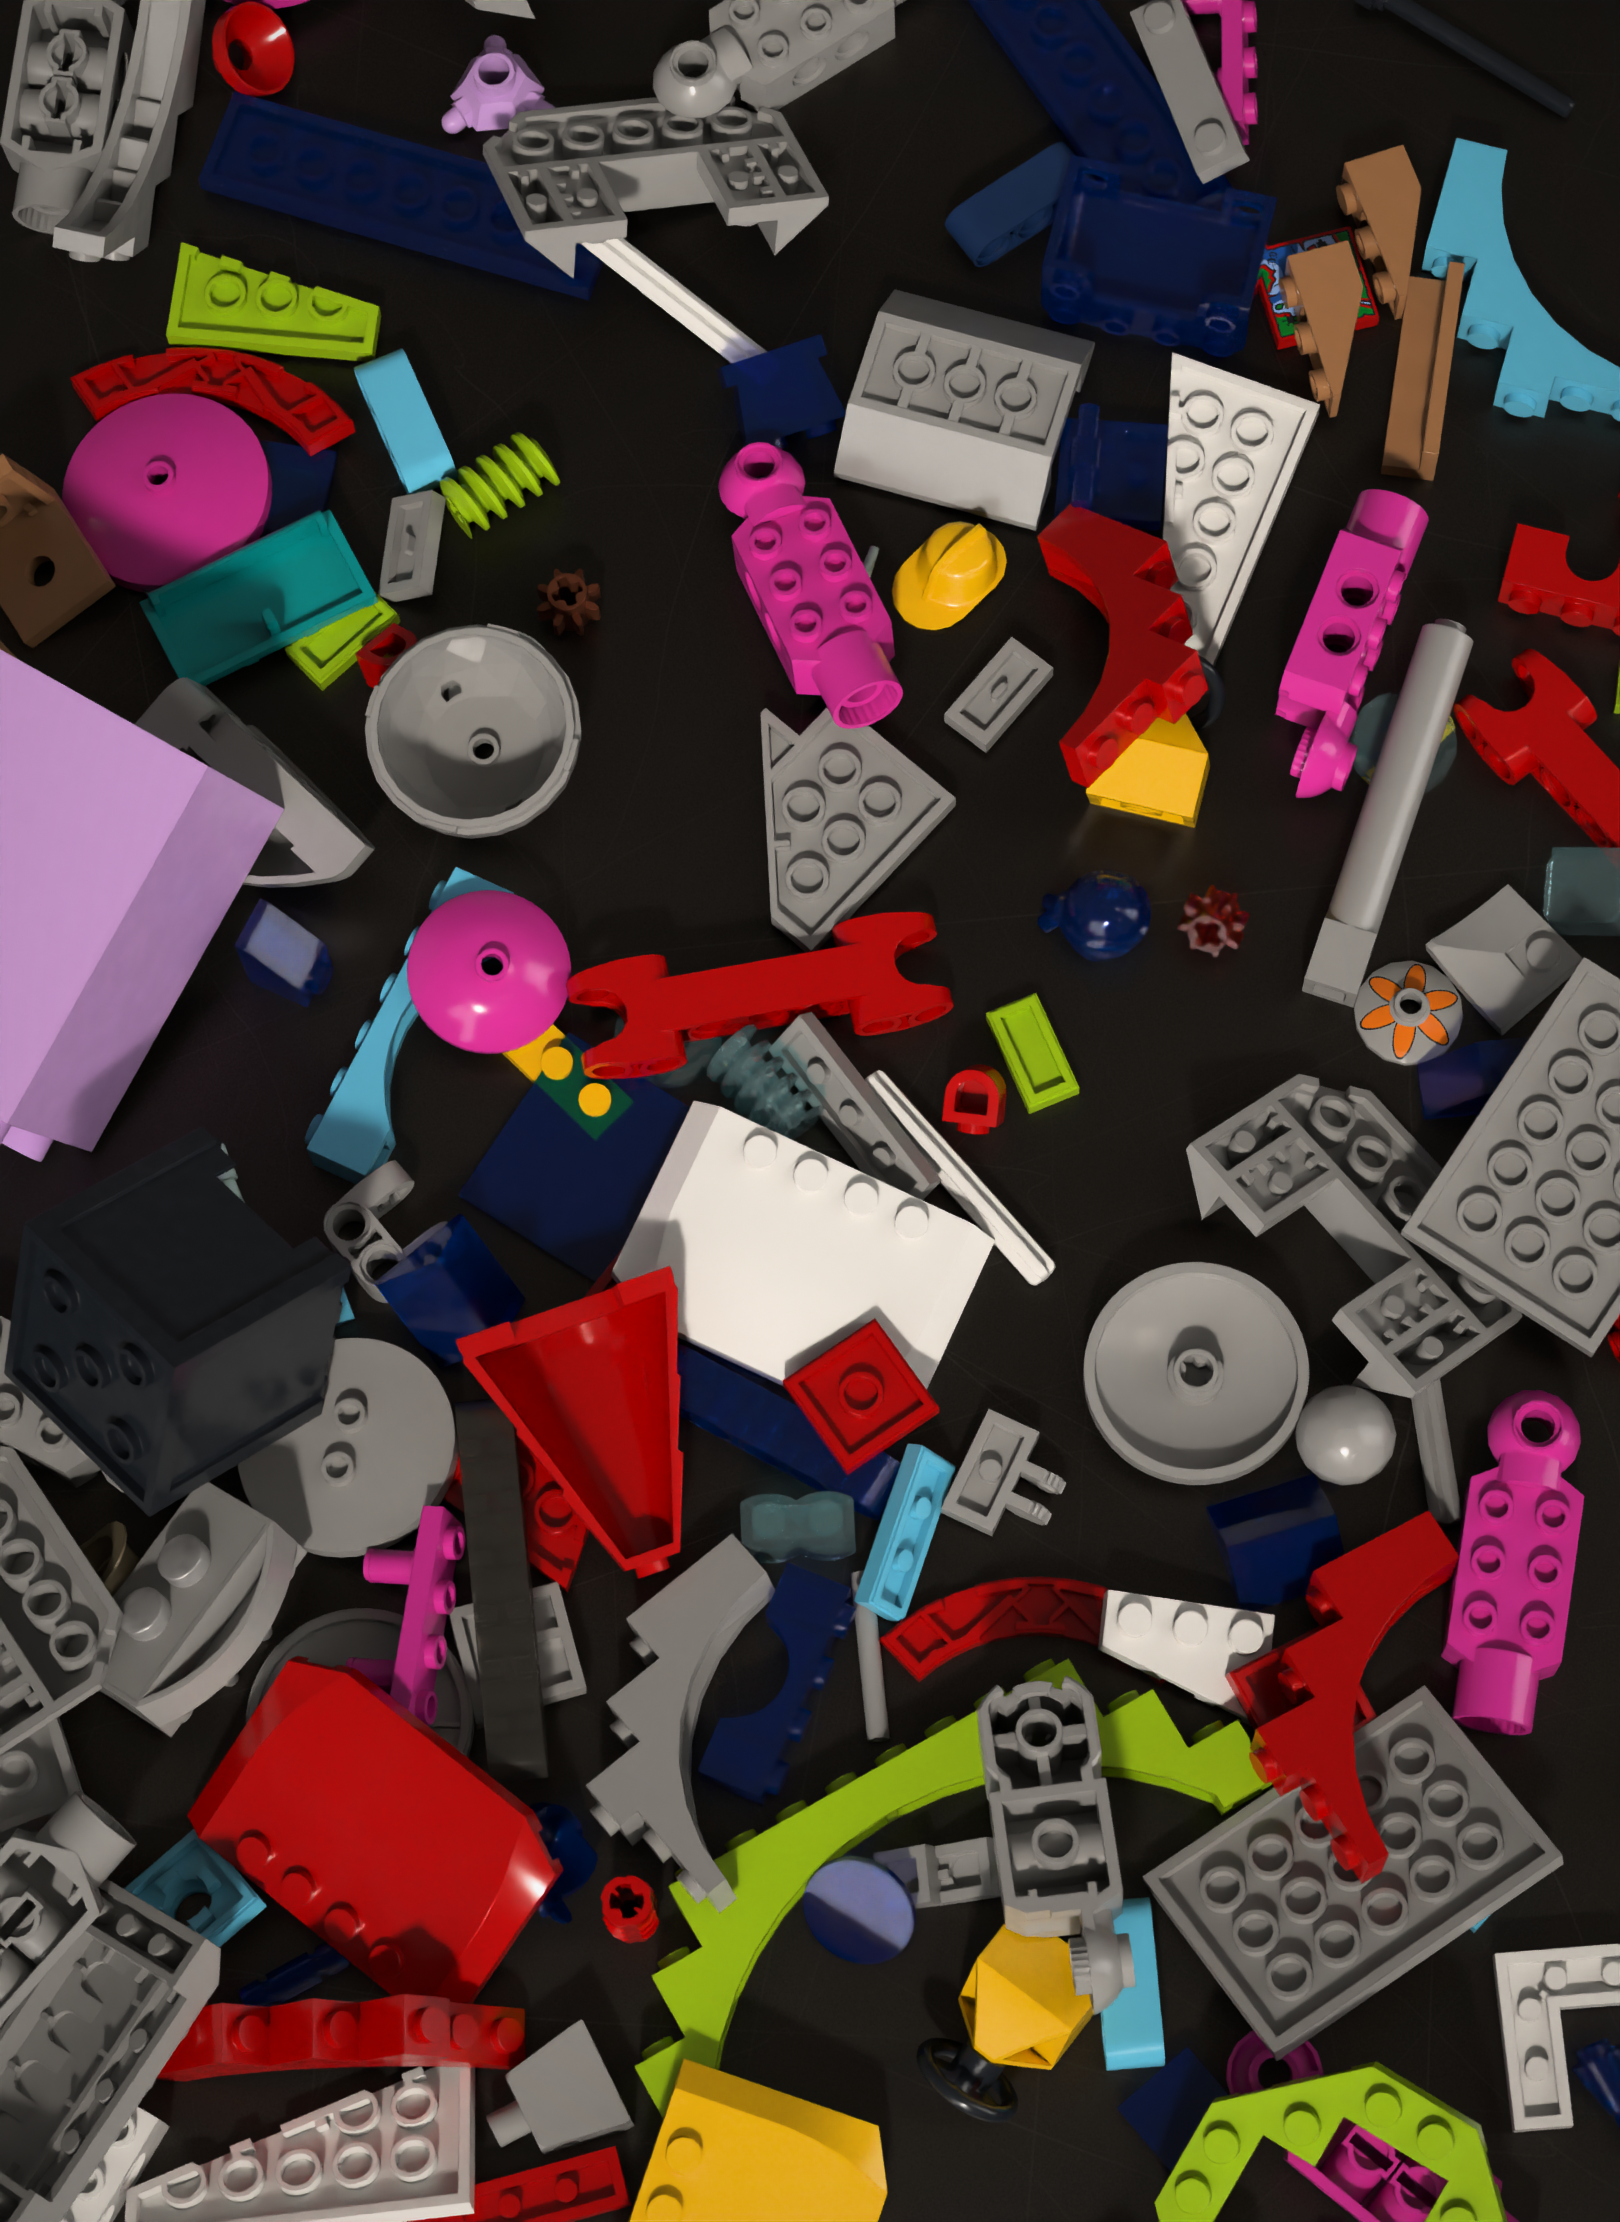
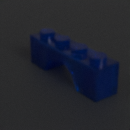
[697,1562,857,1806]

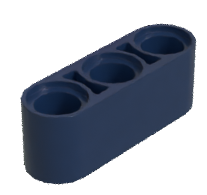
[944,142,1097,267]

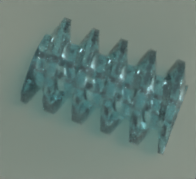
[707,1024,824,1140]

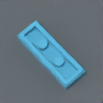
[854,1443,956,1623]

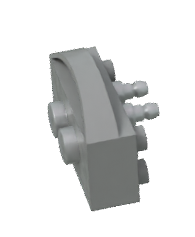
[99,1482,307,1737]

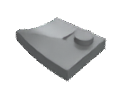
[1426,884,1582,1036]
[449,1582,587,1729]

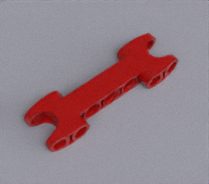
[1454,648,1620,870]
[566,912,954,1079]

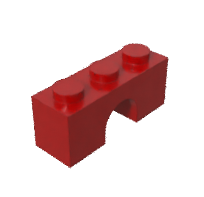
[1497,523,1620,636]

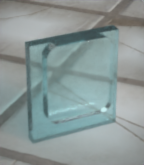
[1543,847,1620,936]

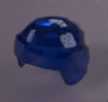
[1037,869,1152,962]
[528,1802,598,1924]

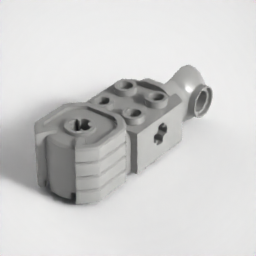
[977,1676,1135,2015]

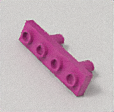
[1183,0,1258,145]
[345,1506,465,1726]

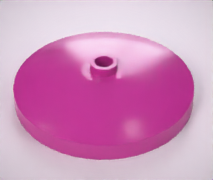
[62,393,273,593]

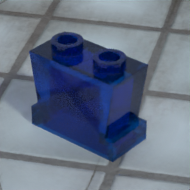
[716,334,846,449]

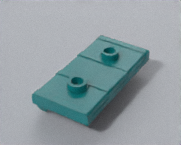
[139,509,378,686]

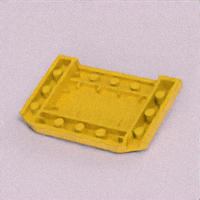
[628,2058,888,2222]

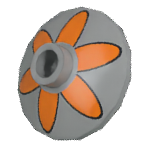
[1354,961,1463,1066]

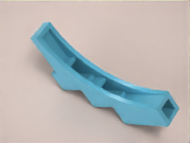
[1421,138,1620,421]

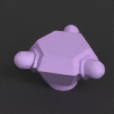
[441,35,555,134]

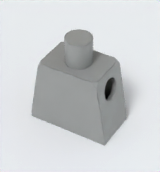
[486,2020,635,2155]

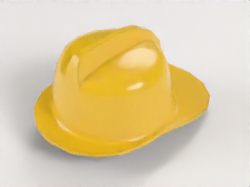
[892,521,1007,630]

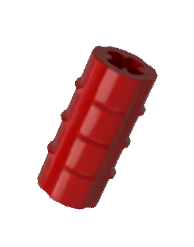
[600,1875,660,1944]

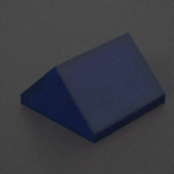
[374,1213,526,1368]
[1206,1474,1344,1611]

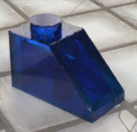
[235,899,333,1007]
[1417,1037,1530,1120]

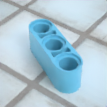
[353,348,458,495]
[1100,1897,1165,2071]

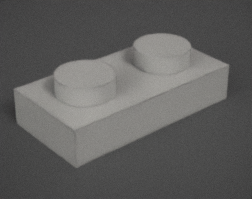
[378,490,446,603]
[944,637,1053,753]

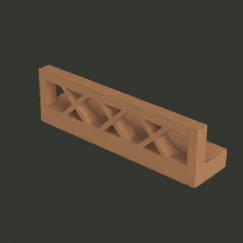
[1381,261,1465,481]

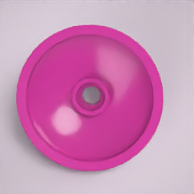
[407,890,571,1054]

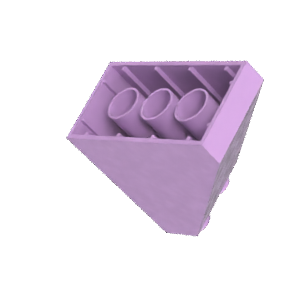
[0,649,284,1162]

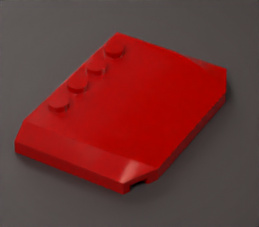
[187,1656,564,2004]

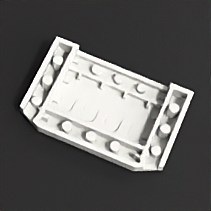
[611,1101,995,1389]

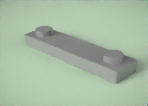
[1130,0,1250,184]
[768,1012,942,1200]

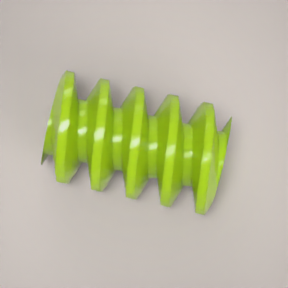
[440,432,561,539]

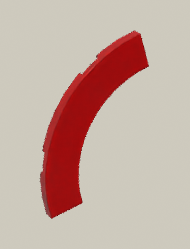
[70,347,356,457]
[880,1576,1166,1687]

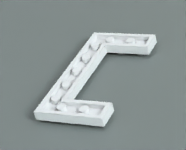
[1492,1943,1620,2132]

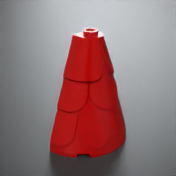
[455,1266,683,1579]

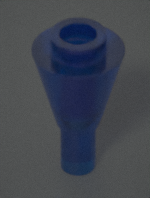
[1571,2038,1620,2129]

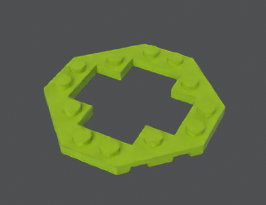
[1155,2061,1508,2222]

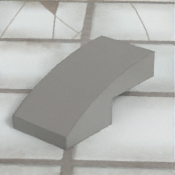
[873,1837,1001,1911]

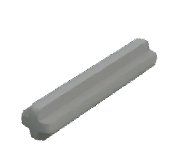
[1411,1378,1462,1528]

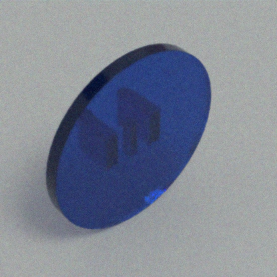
[803,1856,916,1964]

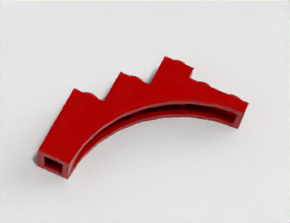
[1037,503,1208,788]
[1249,1510,1460,1884]
[156,1994,526,2081]

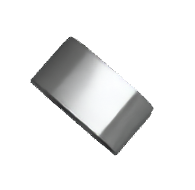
[323,1160,465,1303]

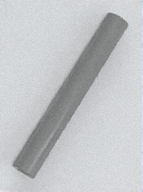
[850,1571,890,1742]

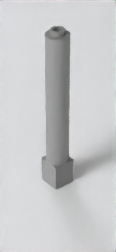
[1302,618,1473,1008]

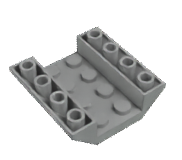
[834,289,1095,531]

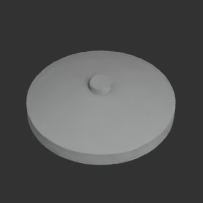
[1083,1262,1309,1485]

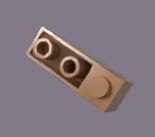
[1336,144,1422,320]
[1278,240,1363,418]

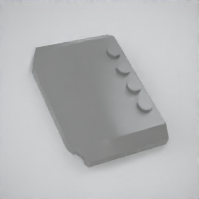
[0,1879,221,2222]

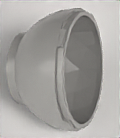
[365,623,581,839]

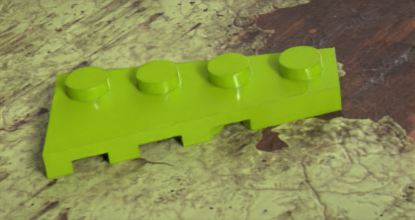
[166,242,381,362]

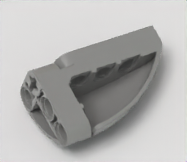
[134,677,375,888]

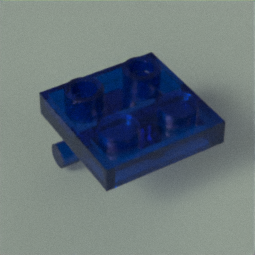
[1055,403,1168,530]

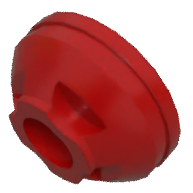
[212,1,295,97]

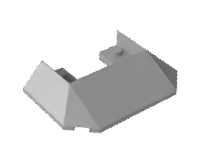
[483,96,829,279]
[1186,1074,1522,1398]
[0,1446,124,1755]

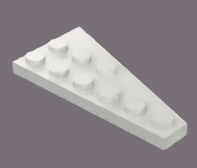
[1163,352,1320,666]
[125,2066,475,2222]

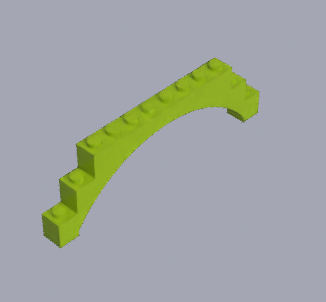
[634,1658,1272,2118]

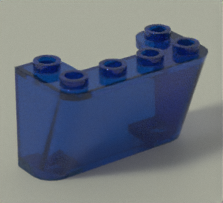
[1041,155,1277,357]

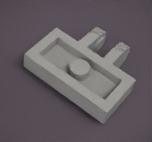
[941,1409,1067,1536]

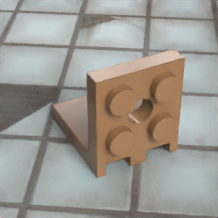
[0,453,116,648]

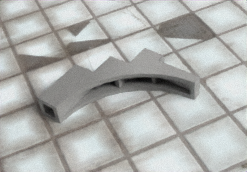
[52,0,206,262]
[586,1534,777,1913]

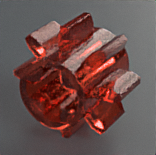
[1178,885,1250,957]

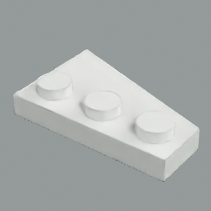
[1098,1590,1275,1727]

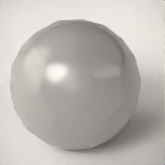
[1295,1384,1396,1486]

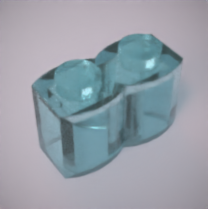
[740,1491,856,1563]

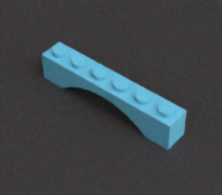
[305,867,514,1184]

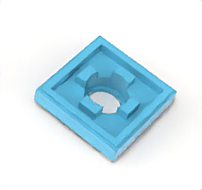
[124,1829,267,1947]

